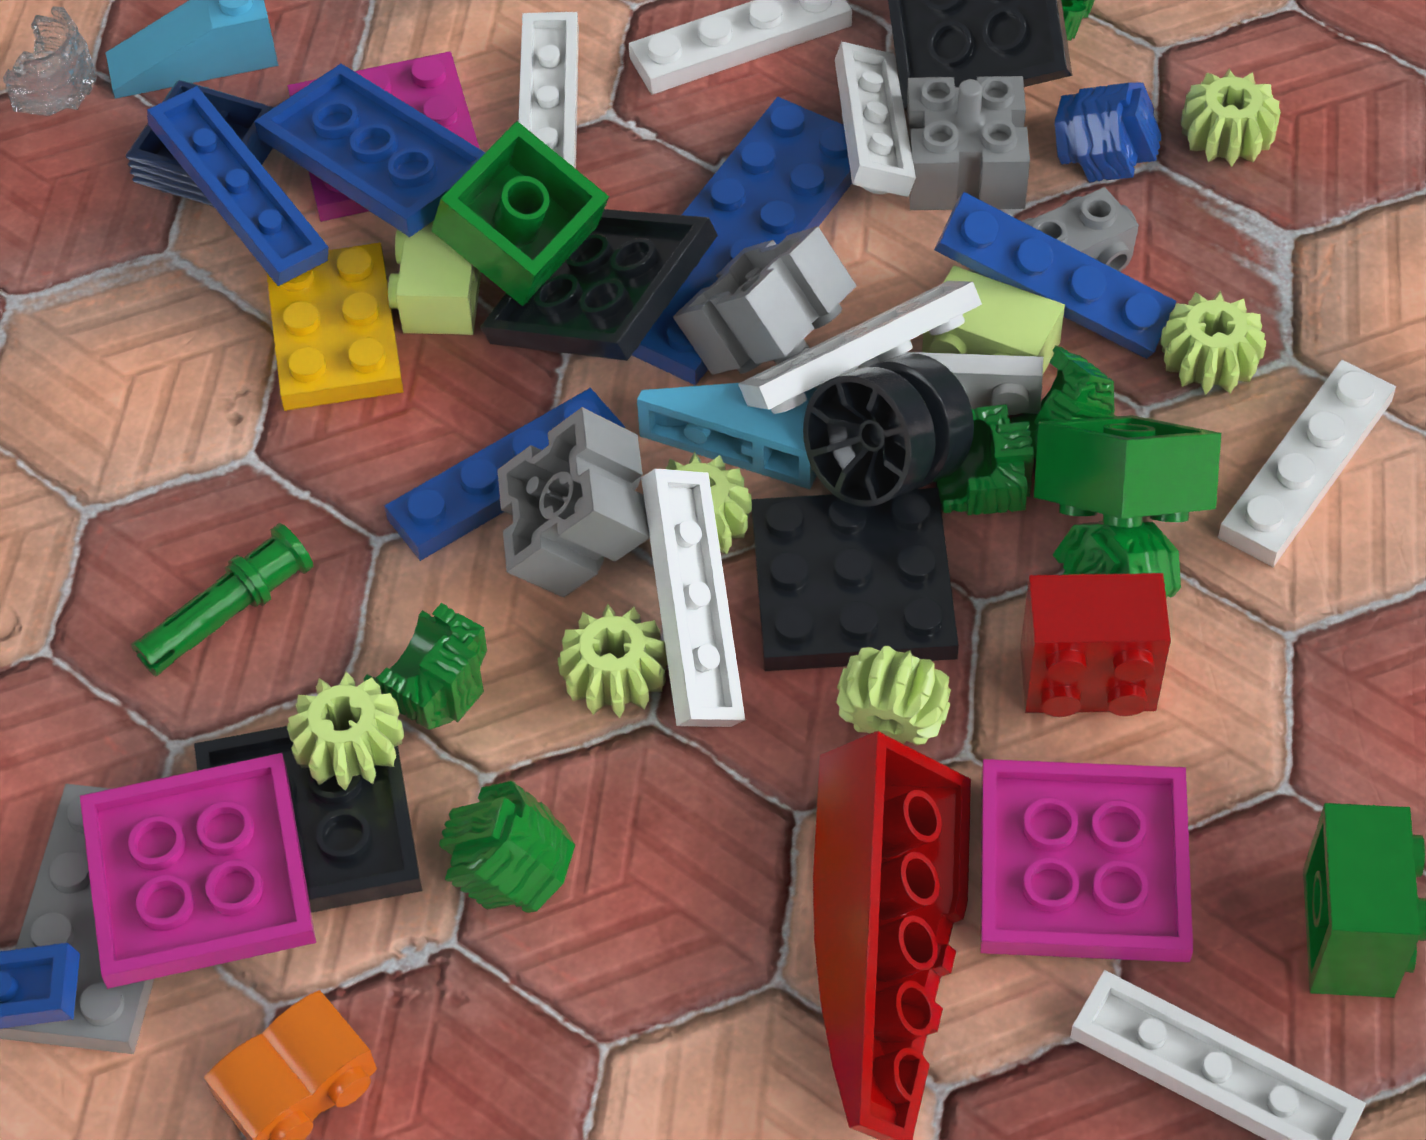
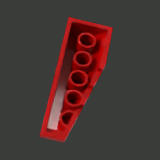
[813,731,971,1140]

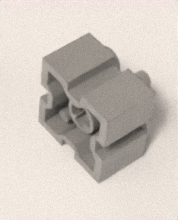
[906,76,1030,210]
[673,226,857,375]
[498,407,650,597]

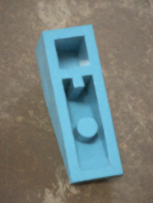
[106,0,279,99]
[637,383,817,490]

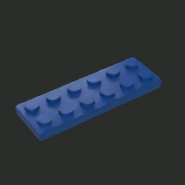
[632,97,852,386]

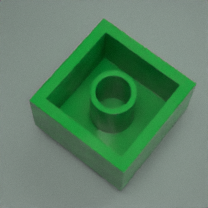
[431,121,609,306]
[1034,415,1222,527]
[1303,803,1426,998]

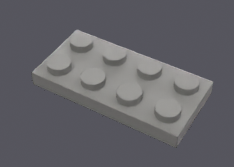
[0,784,154,1054]

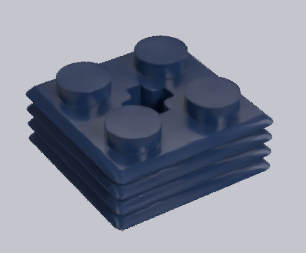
[126,80,274,207]

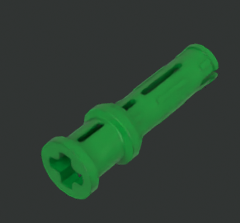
[131,523,314,677]

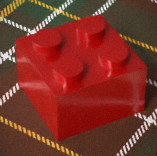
[1020,573,1171,717]

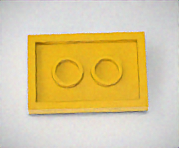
[266,242,404,411]

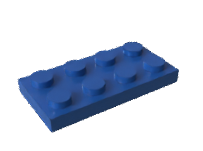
[254,64,485,237]

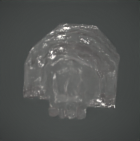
[3,6,97,116]

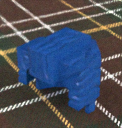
[1054,82,1162,183]

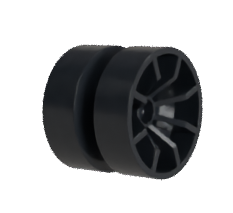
[803,353,974,507]

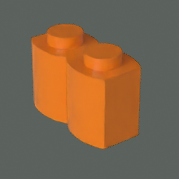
[204,990,377,1140]

